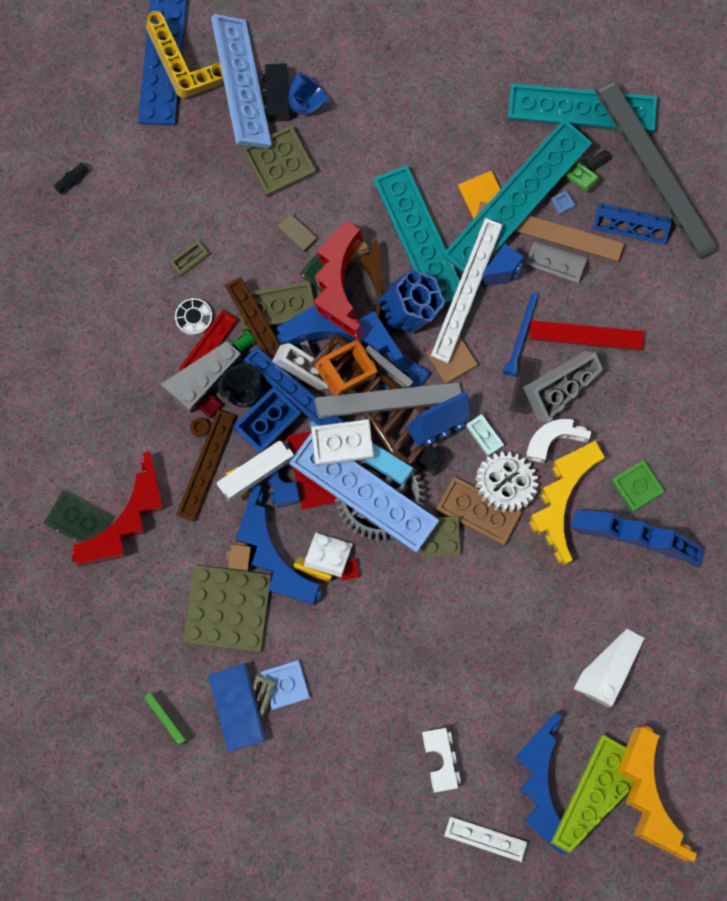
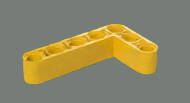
[146,11,224,98]

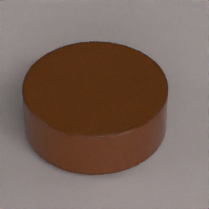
[190,418,210,438]

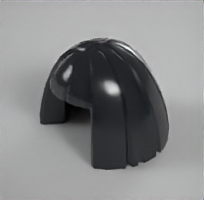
[217,363,262,408]

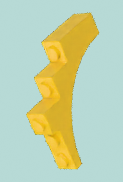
[529,441,605,566]

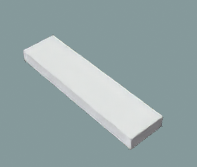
[444,817,527,862]

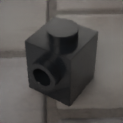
[419,445,446,476]

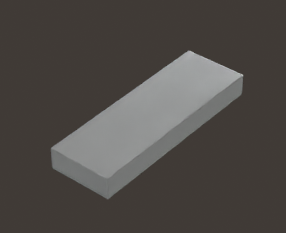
[365,345,413,388]

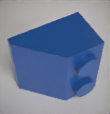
[481,244,524,287]

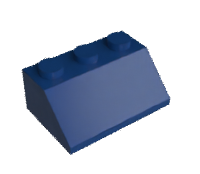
[233,387,301,453]
[406,391,470,447]

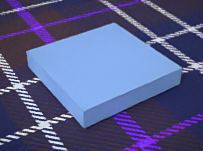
[261,660,310,710]

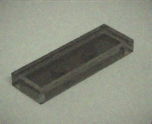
[509,356,540,415]

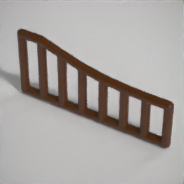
[311,334,428,466]

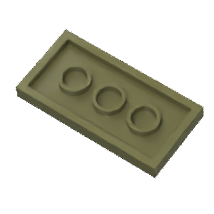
[239,281,314,332]

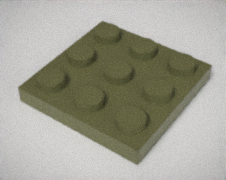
[242,125,316,197]

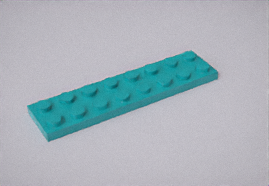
[508,83,657,133]
[373,165,460,305]

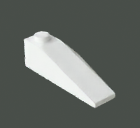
[574,629,644,708]

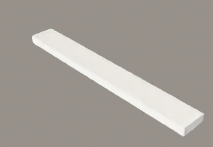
[430,218,502,364]

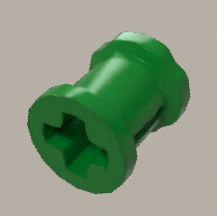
[231,330,256,354]

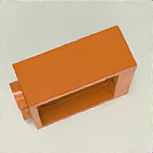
[315,340,377,396]

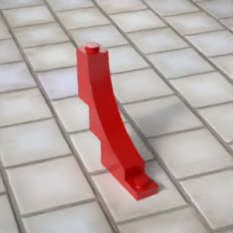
[313,221,363,341]
[70,452,162,567]

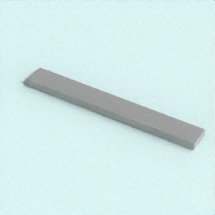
[314,382,461,418]

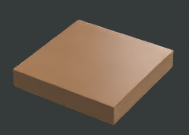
[426,336,478,384]

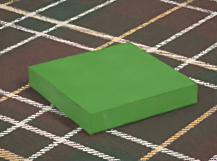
[611,460,665,513]

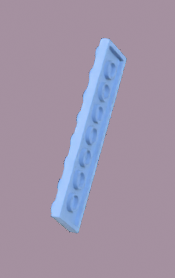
[211,14,271,149]
[289,433,439,553]

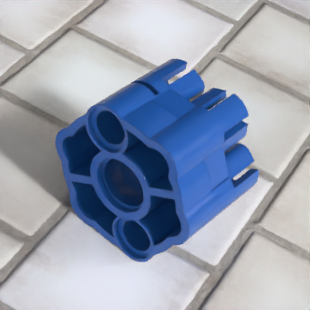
[378,269,445,334]

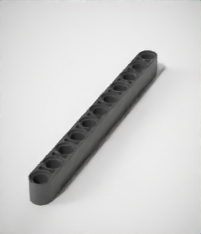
[596,81,717,259]

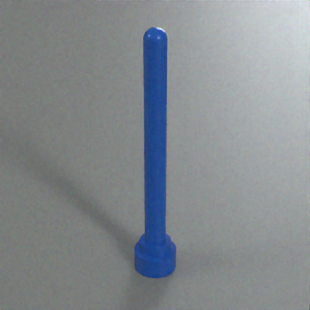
[503,292,538,377]

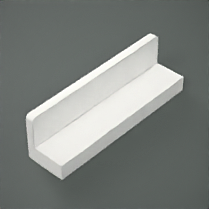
[217,441,294,502]

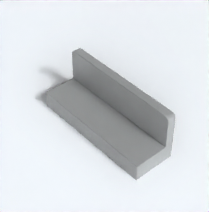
[526,240,587,283]

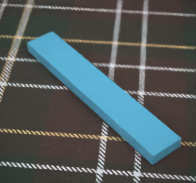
[309,421,414,485]

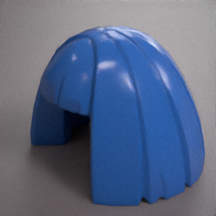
[288,72,330,115]

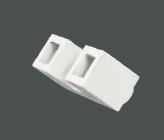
[422,728,461,793]

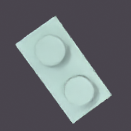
[466,414,504,457]

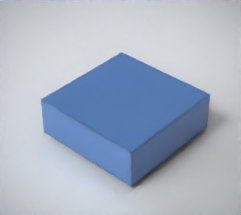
[550,190,576,215]

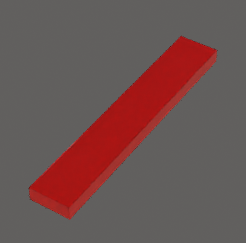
[529,320,644,351]

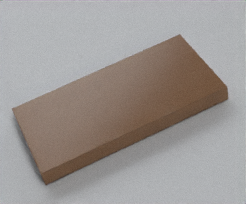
[436,477,522,546]

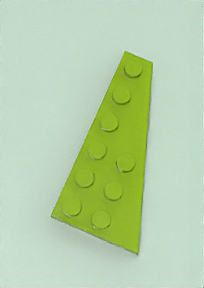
[550,735,655,853]

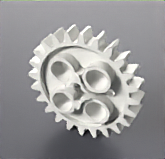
[475,452,538,513]

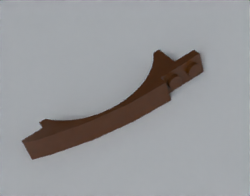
[330,240,382,389]

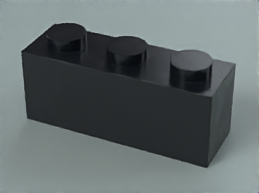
[262,63,290,122]

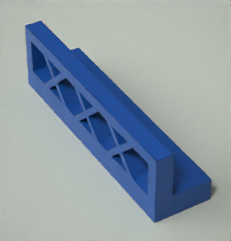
[592,202,671,245]

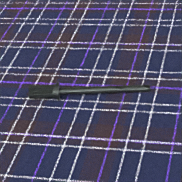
[545,149,610,197]

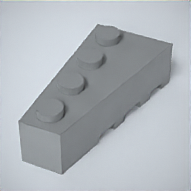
[161,341,241,413]
[523,351,603,423]

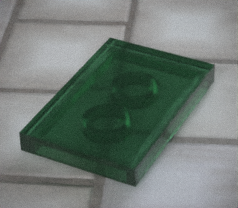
[44,490,113,543]

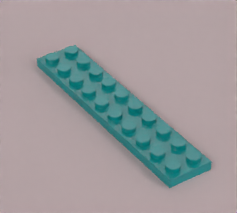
[442,119,592,273]

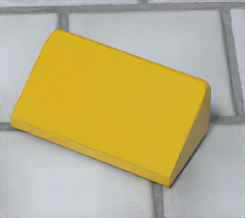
[294,556,333,582]

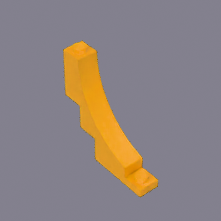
[617,726,697,862]

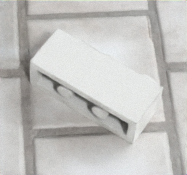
[272,343,328,390]

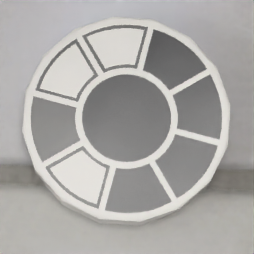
[175,298,212,335]

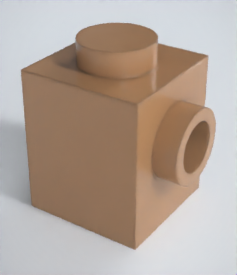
[226,542,252,572]

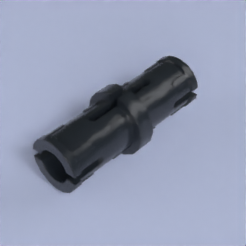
[53,162,89,194]

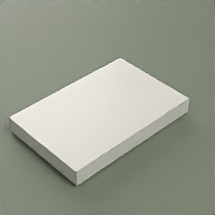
[311,419,374,466]

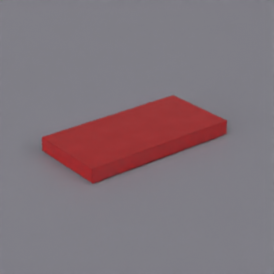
[287,431,337,510]

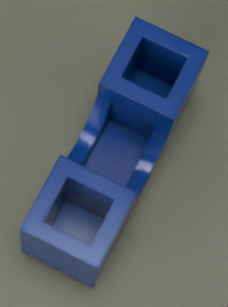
[265,445,300,508]

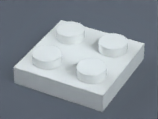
[304,533,352,577]

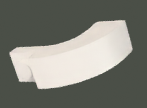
[525,419,591,463]

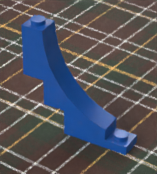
[277,305,405,367]
[236,485,322,606]
[571,510,704,567]
[515,712,568,855]

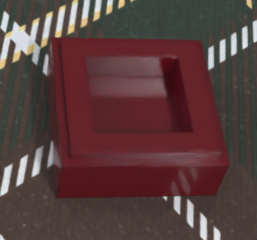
[196,392,223,419]

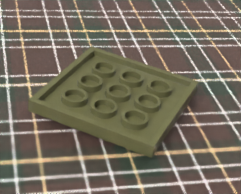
[183,565,271,653]

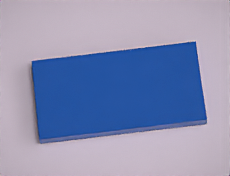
[208,664,266,752]

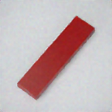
[179,309,238,371]

